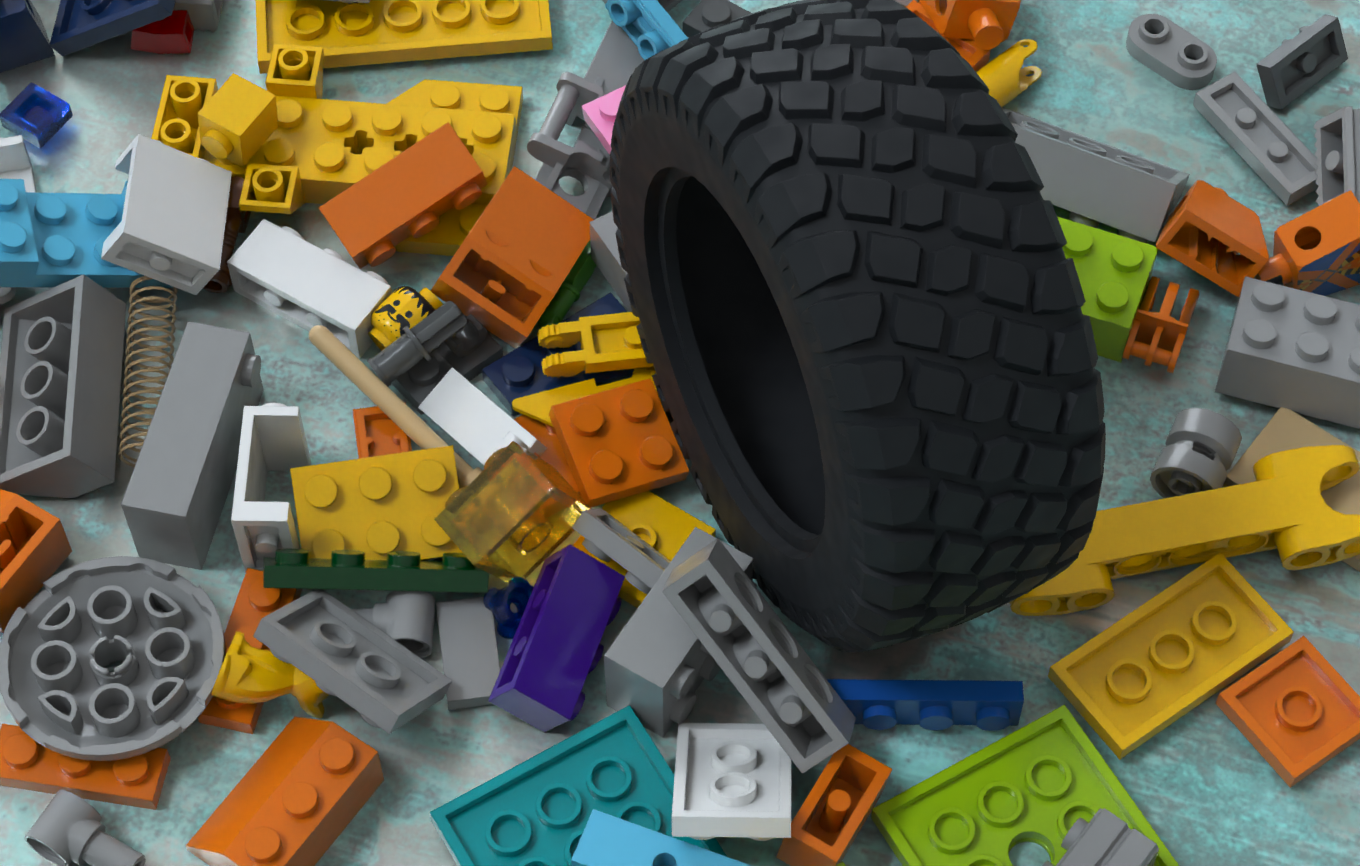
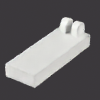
[418,367,547,489]

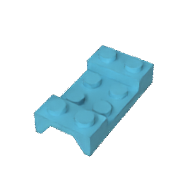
[0,179,173,288]

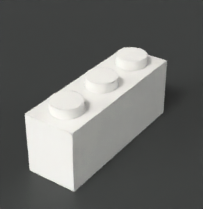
[227,219,392,359]

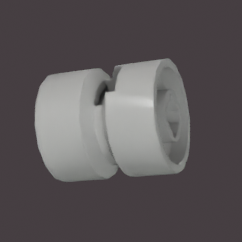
[1150,408,1242,498]

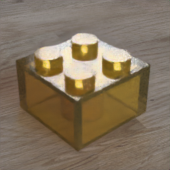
[434,441,592,587]

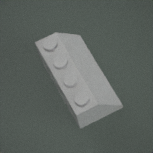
[1002,107,1190,243]
[0,274,126,498]

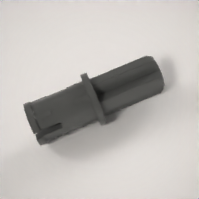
[367,301,468,387]

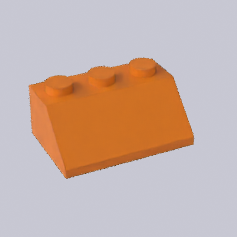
[186,716,384,866]

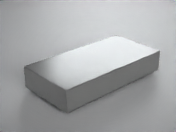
[436,596,500,710]

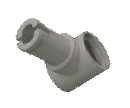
[351,591,435,659]
[25,789,145,866]

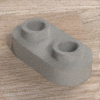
[1126,14,1217,90]

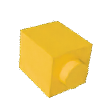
[197,73,278,167]

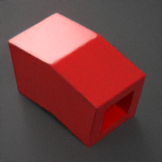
[130,10,194,54]

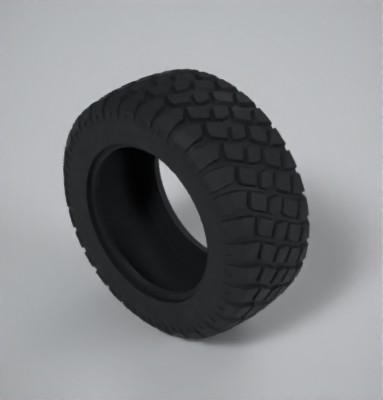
[610,0,1106,653]

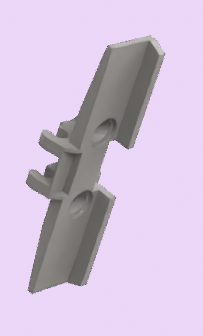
[527,21,645,220]

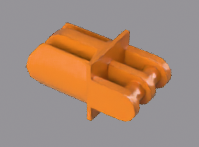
[1122,276,1199,374]

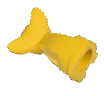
[211,631,329,719]

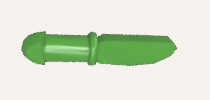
[538,240,597,329]

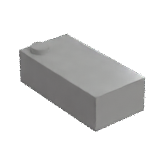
[121,321,264,570]

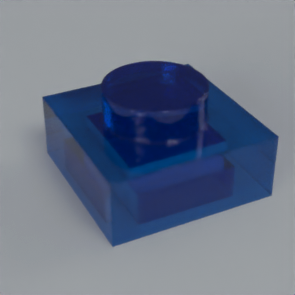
[0,82,73,149]

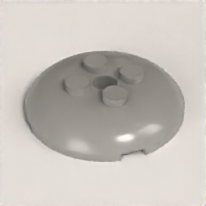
[0,556,226,761]

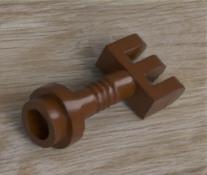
[203,176,251,293]

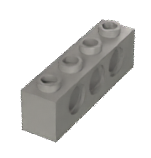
[662,538,856,774]

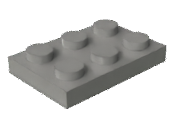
[253,589,452,734]

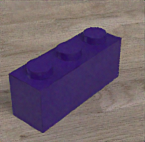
[488,544,625,732]

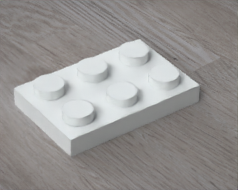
[672,723,791,841]

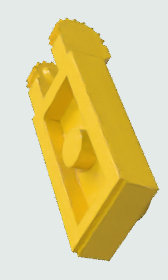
[537,312,654,378]

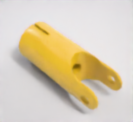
[976,39,1042,108]

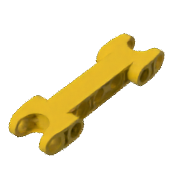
[1009,445,1360,616]

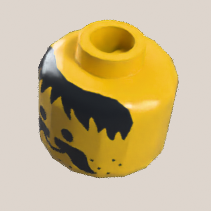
[368,286,443,351]

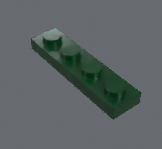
[263,549,489,593]

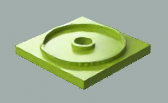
[871,704,1179,866]

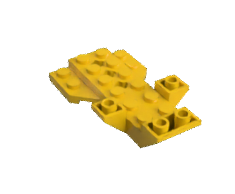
[151,43,523,256]

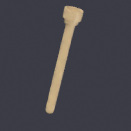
[309,325,507,517]

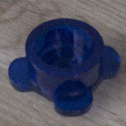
[483,577,534,640]

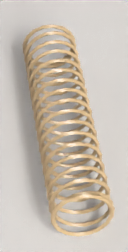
[118,276,178,467]

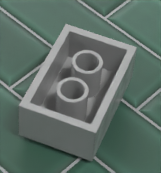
[1215,276,1360,429]
[604,527,757,738]

